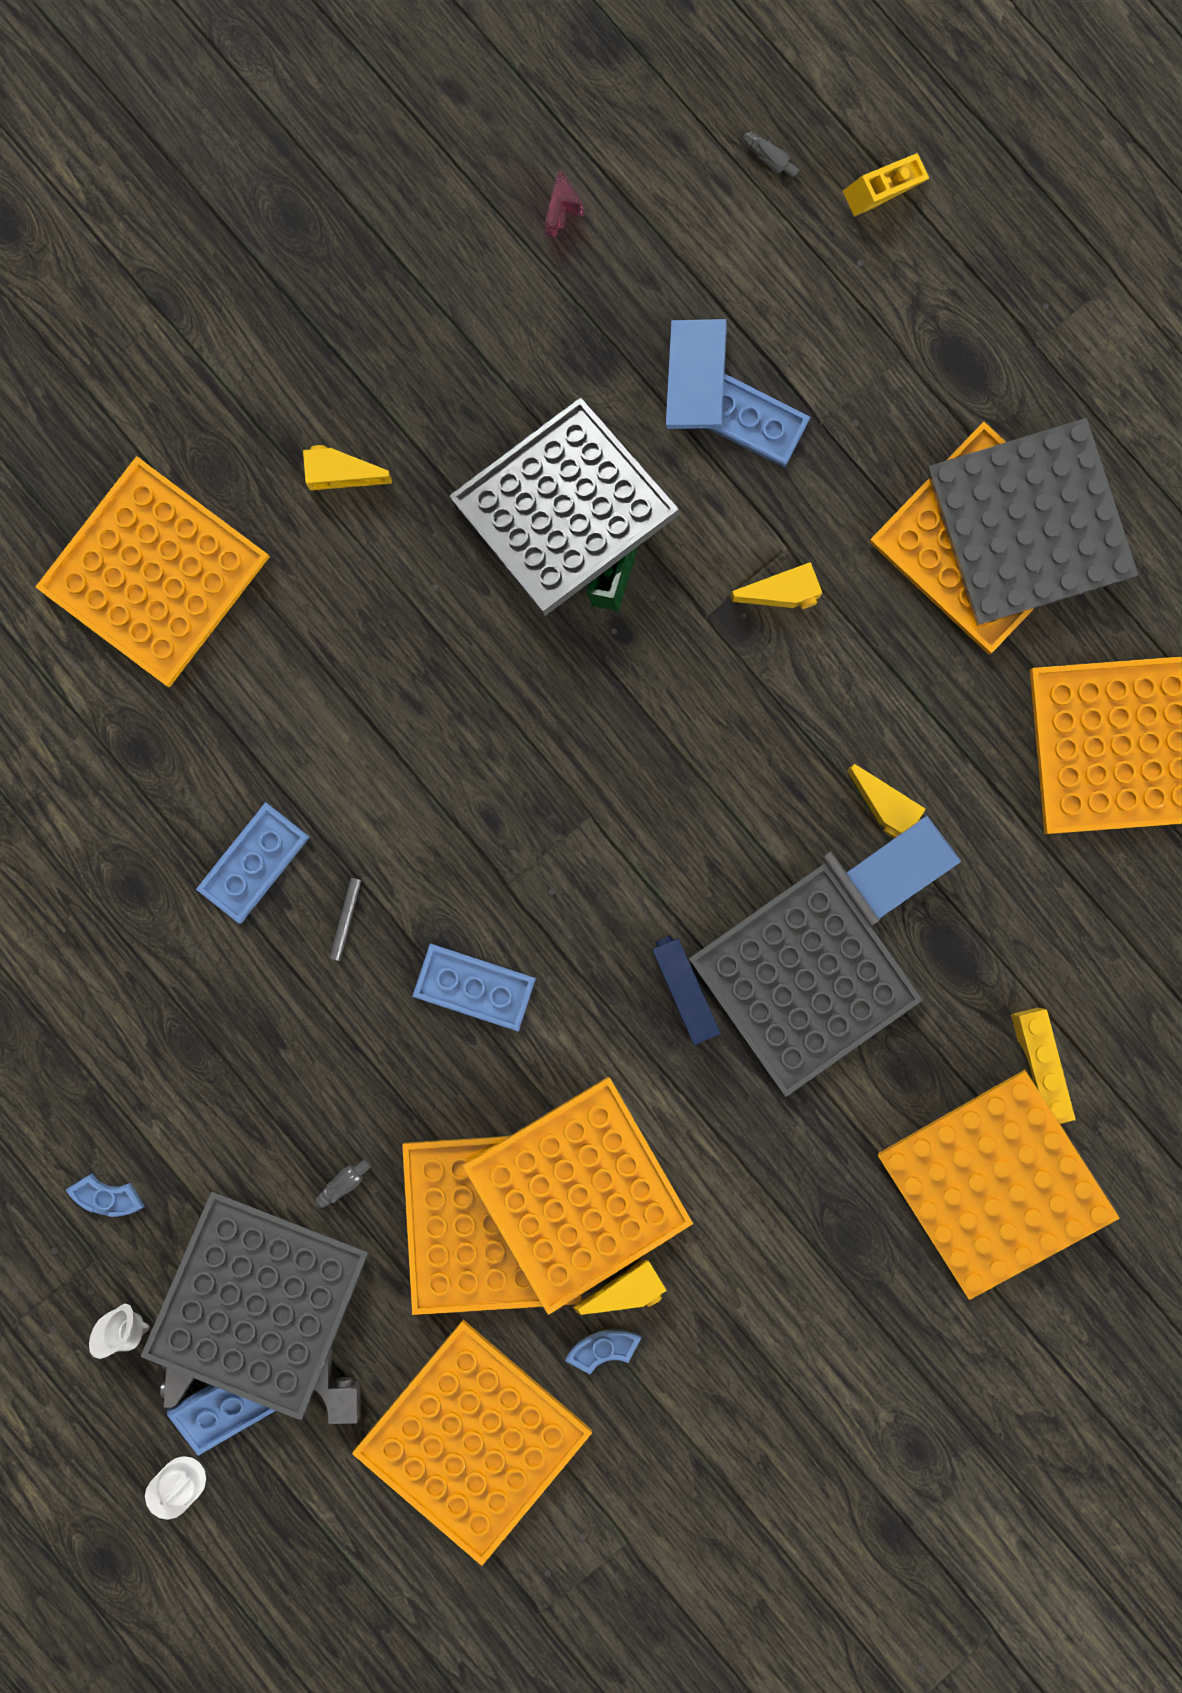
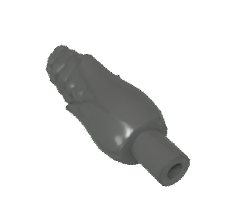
[743,132,800,179]
[315,1158,372,1208]

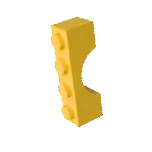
[1011,1008,1075,1124]

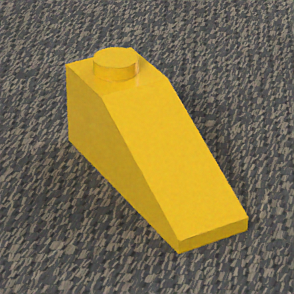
[842,153,929,216]
[303,445,392,490]
[730,562,822,609]
[847,764,925,838]
[573,1259,667,1315]

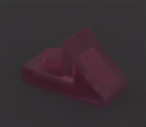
[545,171,584,238]

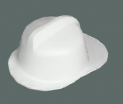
[89,1304,149,1359]
[145,1456,206,1520]

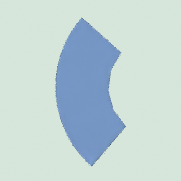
[66,1174,145,1217]
[565,1329,642,1374]

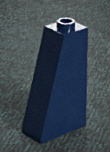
[652,936,720,1045]

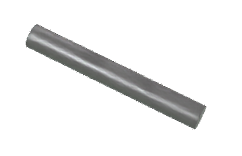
[822,851,880,926]
[330,878,361,961]

